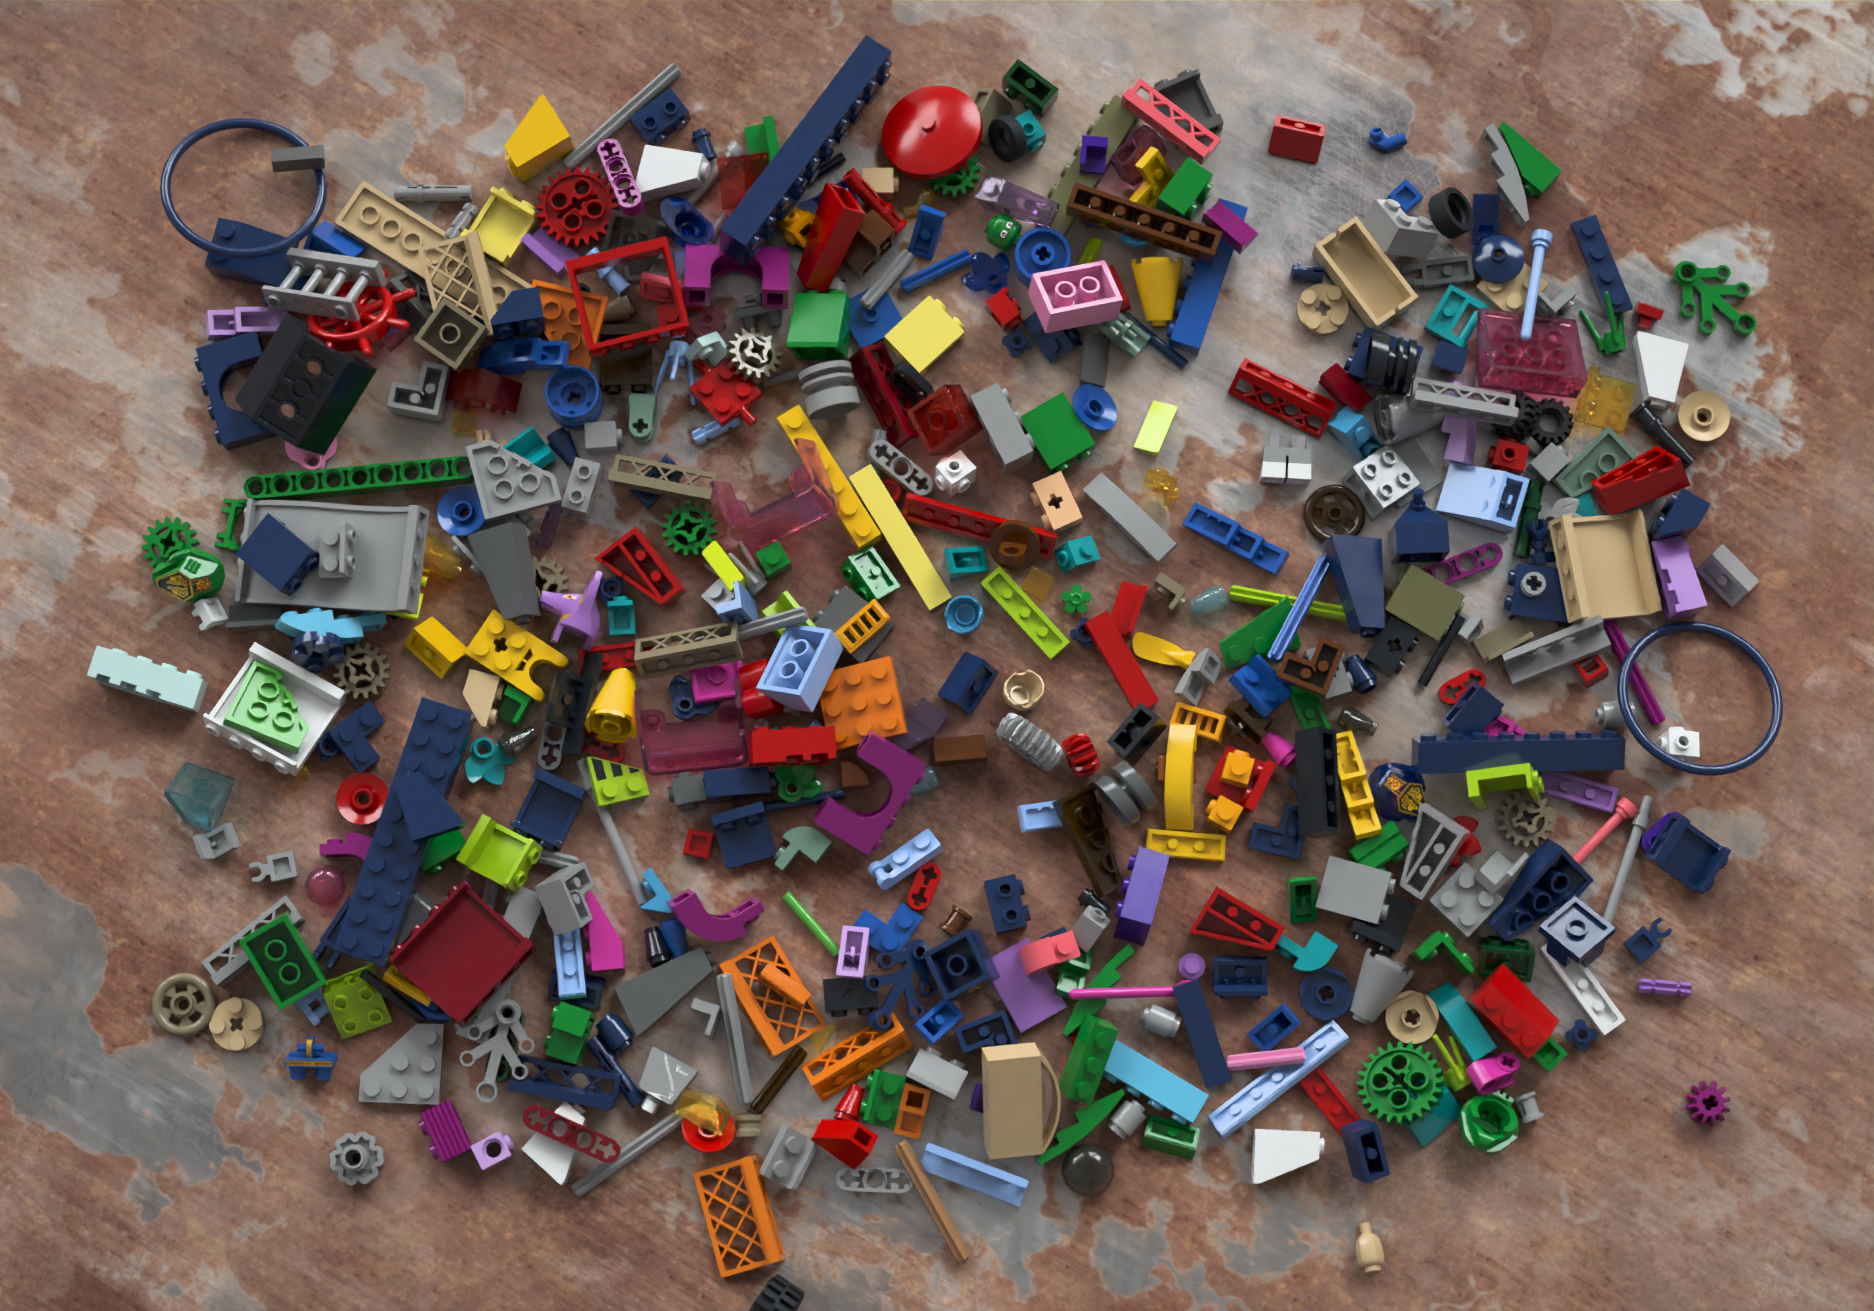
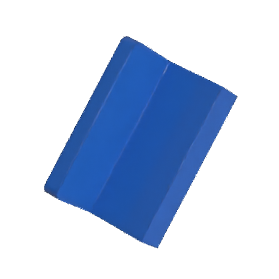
[303,221,367,257]

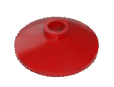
[336,772,389,825]
[682,1104,735,1153]

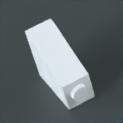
[636,145,711,202]
[1632,331,1689,410]
[522,1101,587,1186]
[1251,1129,1324,1184]

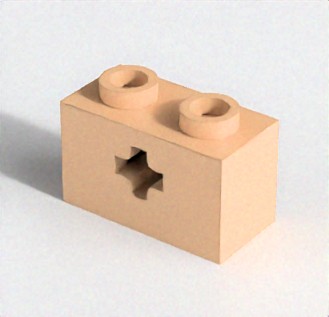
[1030,471,1083,533]

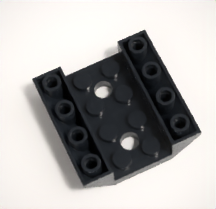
[235,313,377,455]

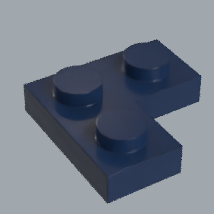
[326,700,385,773]
[1247,803,1305,861]

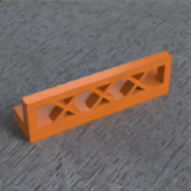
[801,1012,914,1102]

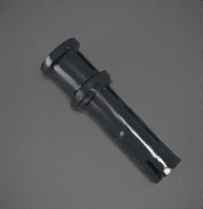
[1629,400,1696,469]

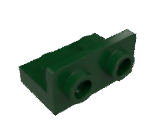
[1477,935,1536,982]

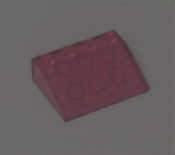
[1476,308,1588,398]

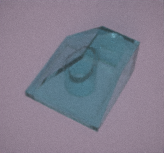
[164,762,235,832]

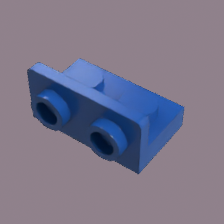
[1228,654,1293,718]

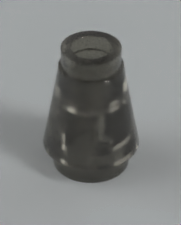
[1337,706,1378,736]
[497,726,538,759]

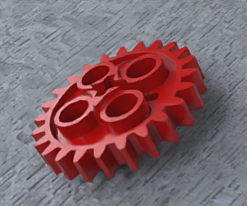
[536,166,620,249]

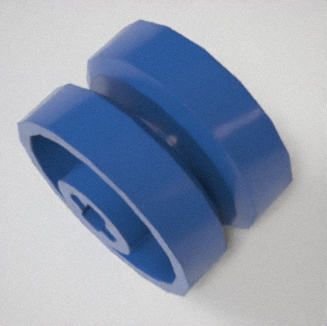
[1014,227,1071,288]

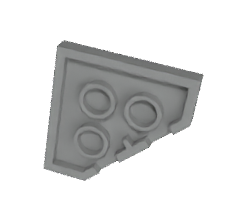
[466,440,562,522]
[359,1023,445,1105]

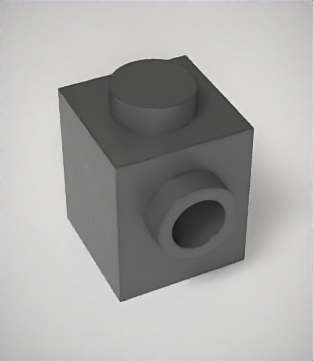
[667,772,708,811]

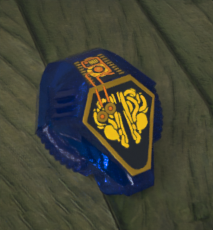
[1368,762,1428,823]

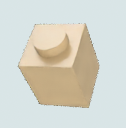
[862,168,899,200]

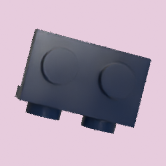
[1022,311,1083,364]
[1213,956,1268,999]

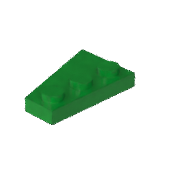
[1218,596,1302,668]

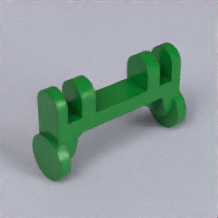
[214,498,247,552]

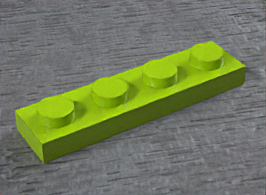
[980,566,1070,661]

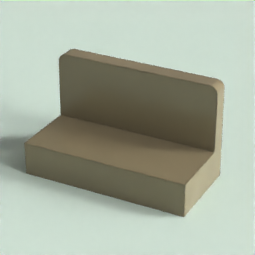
[972,87,1012,147]
[1472,617,1534,666]

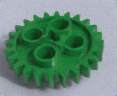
[1356,1041,1445,1127]

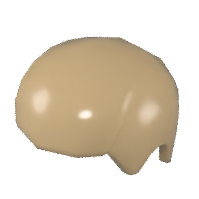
[1003,670,1045,711]

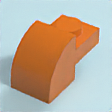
[894,1083,932,1140]

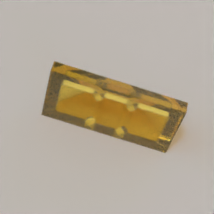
[674,1088,733,1136]

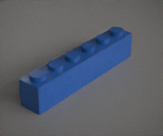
[1166,198,1248,355]

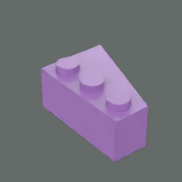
[1650,535,1708,622]

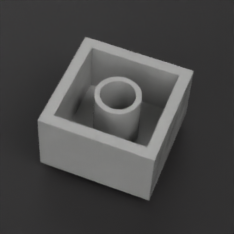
[1425,862,1504,940]

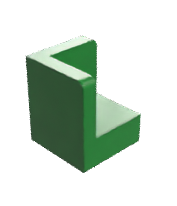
[498,685,534,728]

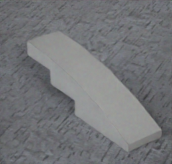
[1481,123,1529,229]
[1083,473,1177,563]

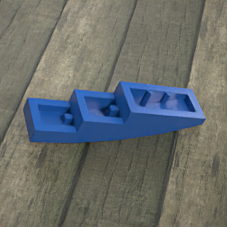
[1182,502,1289,577]

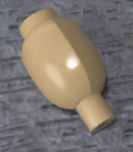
[1356,1222,1384,1273]

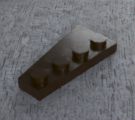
[1052,781,1123,898]

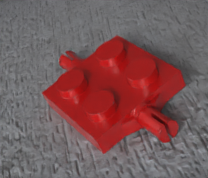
[689,358,762,427]

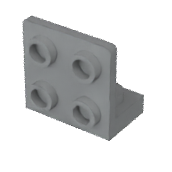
[1341,445,1420,520]

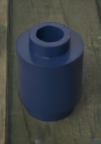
[596,1012,634,1053]

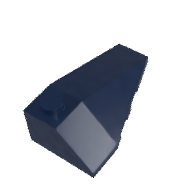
[1488,838,1594,942]

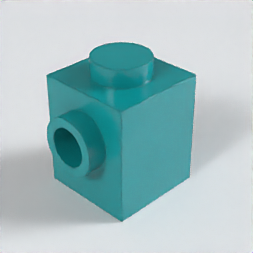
[1015,109,1046,154]

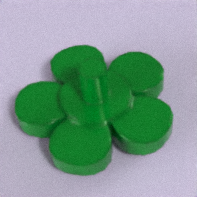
[1061,584,1091,614]

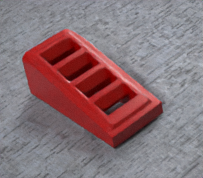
[1570,654,1609,689]

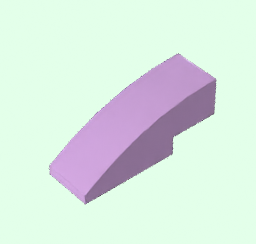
[205,307,287,341]
[1441,381,1476,466]

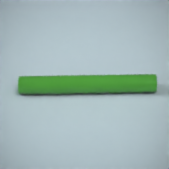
[782,891,840,957]

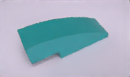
[1427,981,1497,1063]

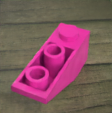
[584,891,626,973]

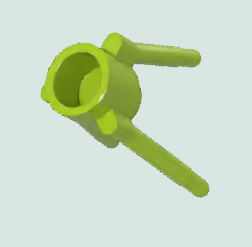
[1433,1035,1471,1092]

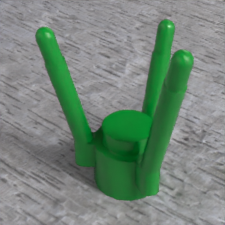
[1580,291,1627,355]

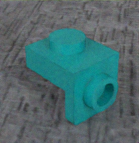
[1054,535,1101,574]
[607,596,636,637]

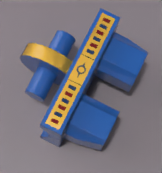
[284,1036,338,1080]

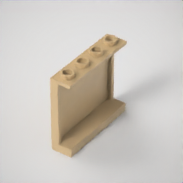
[1549,509,1662,623]

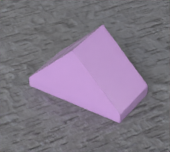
[836,925,870,979]

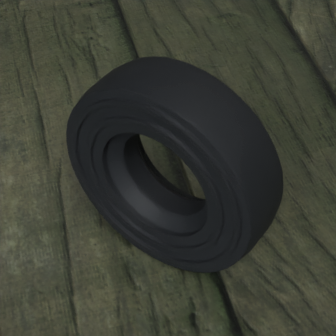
[988,115,1027,162]

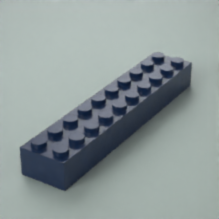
[719,35,892,266]
[333,697,476,969]

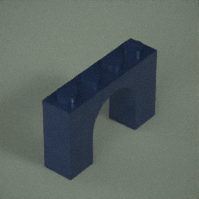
[194,331,278,451]

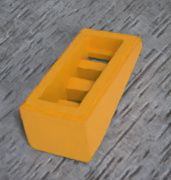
[834,599,891,654]
[1169,702,1229,744]

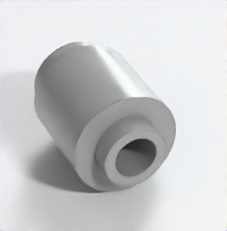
[1595,701,1636,729]
[1140,1004,1182,1038]
[1107,1099,1146,1140]

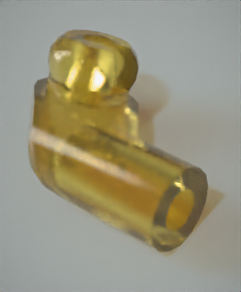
[903,188,935,220]

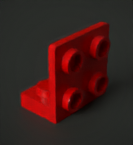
[1205,745,1277,815]

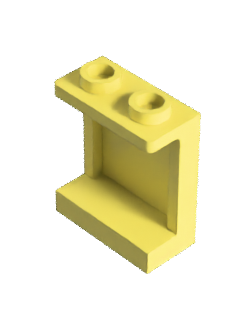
[459,186,538,269]
[884,295,965,376]

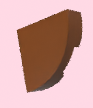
[841,761,869,788]

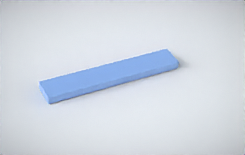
[1207,1020,1350,1139]

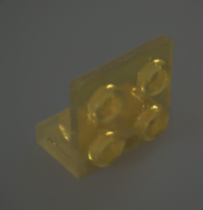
[1573,365,1636,433]

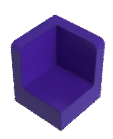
[1079,135,1108,175]

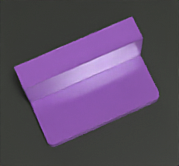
[520,227,580,280]

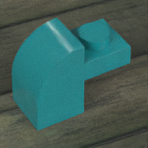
[1275,931,1338,973]

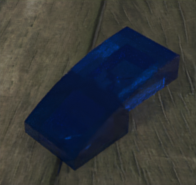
[1472,193,1500,246]

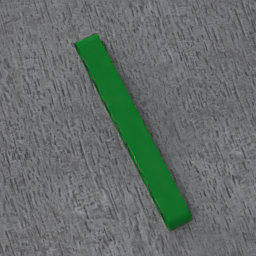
[243,456,475,501]

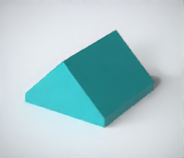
[1395,1079,1461,1148]

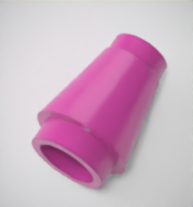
[1261,731,1296,769]

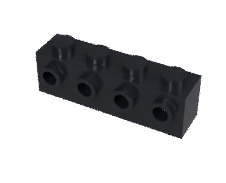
[1294,726,1341,839]

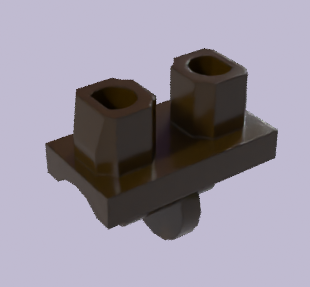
[1223,697,1272,744]

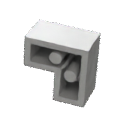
[1362,199,1439,259]
[387,361,453,423]
[534,861,595,936]

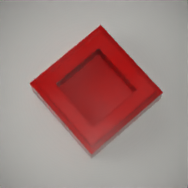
[683,828,715,860]

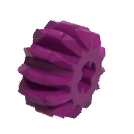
[1684,1081,1731,1126]

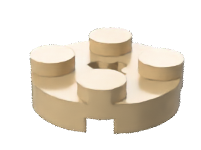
[1296,284,1349,336]
[1384,990,1439,1045]
[209,997,265,1051]

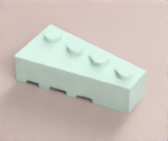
[87,645,208,713]

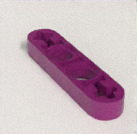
[597,139,644,216]
[1421,542,1503,585]

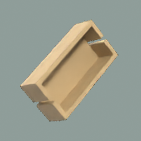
[1312,216,1418,331]

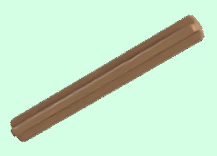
[894,1140,971,1263]

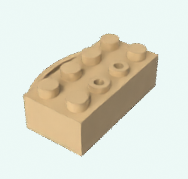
[982,1042,1061,1160]

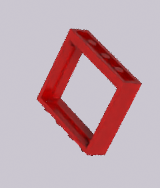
[565,236,690,357]

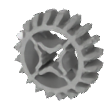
[996,713,1064,771]

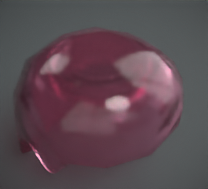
[305,864,346,906]

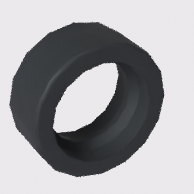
[1428,187,1474,239]

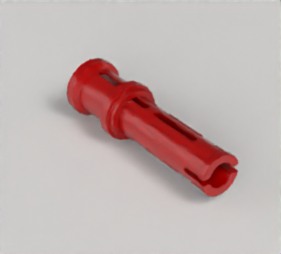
[842,168,907,236]

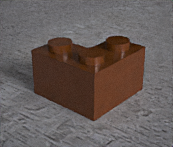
[841,209,895,280]
[1276,637,1345,699]

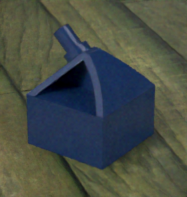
[1389,489,1450,564]

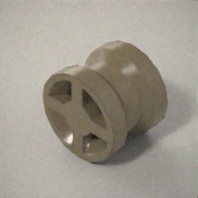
[736,1115,762,1137]

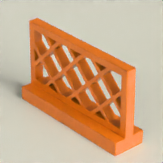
[717,935,828,1060]
[693,1155,786,1278]

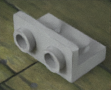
[319,522,357,580]
[758,1125,819,1191]

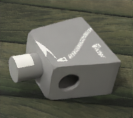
[638,1046,699,1115]

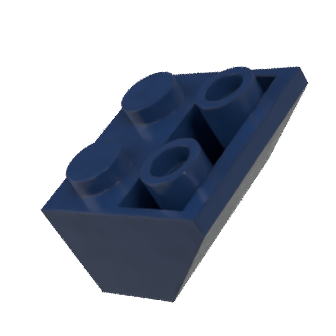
[490,287,546,341]
[1648,488,1711,544]

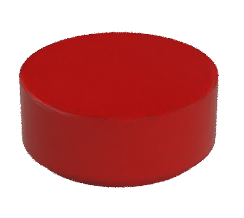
[881,478,902,504]

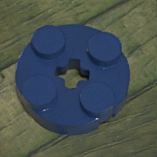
[291,631,344,673]
[1299,967,1353,1021]

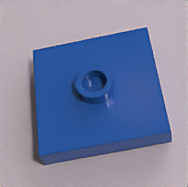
[850,288,903,348]

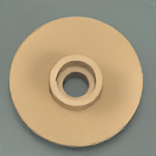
[1678,390,1730,442]

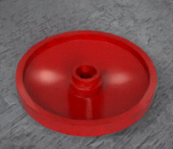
[882,86,983,180]

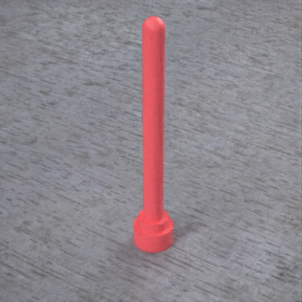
[1555,797,1639,882]

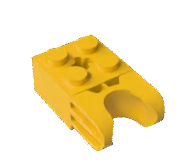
[464,609,569,703]

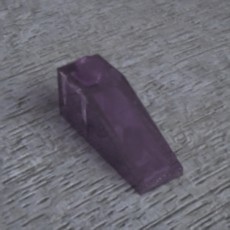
[975,175,1060,228]

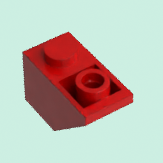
[811,1119,878,1170]

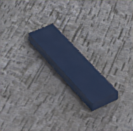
[1172,979,1232,1089]

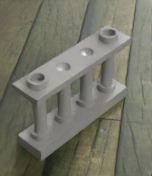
[261,248,386,322]

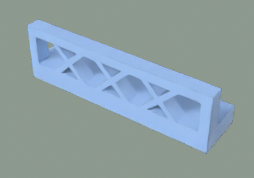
[920,1143,1029,1207]

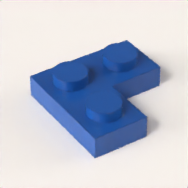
[853,903,924,953]

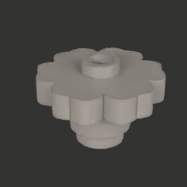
[329,1131,385,1186]

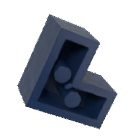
[954,1009,1017,1055]

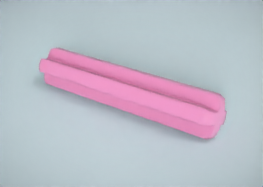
[1226,1047,1306,1071]

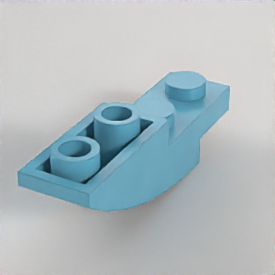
[275,608,387,645]

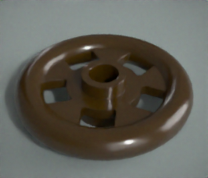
[1303,484,1366,543]

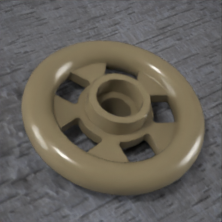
[152,973,215,1037]

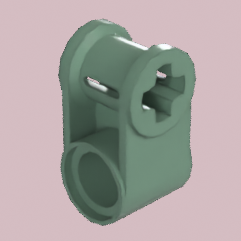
[629,392,657,444]

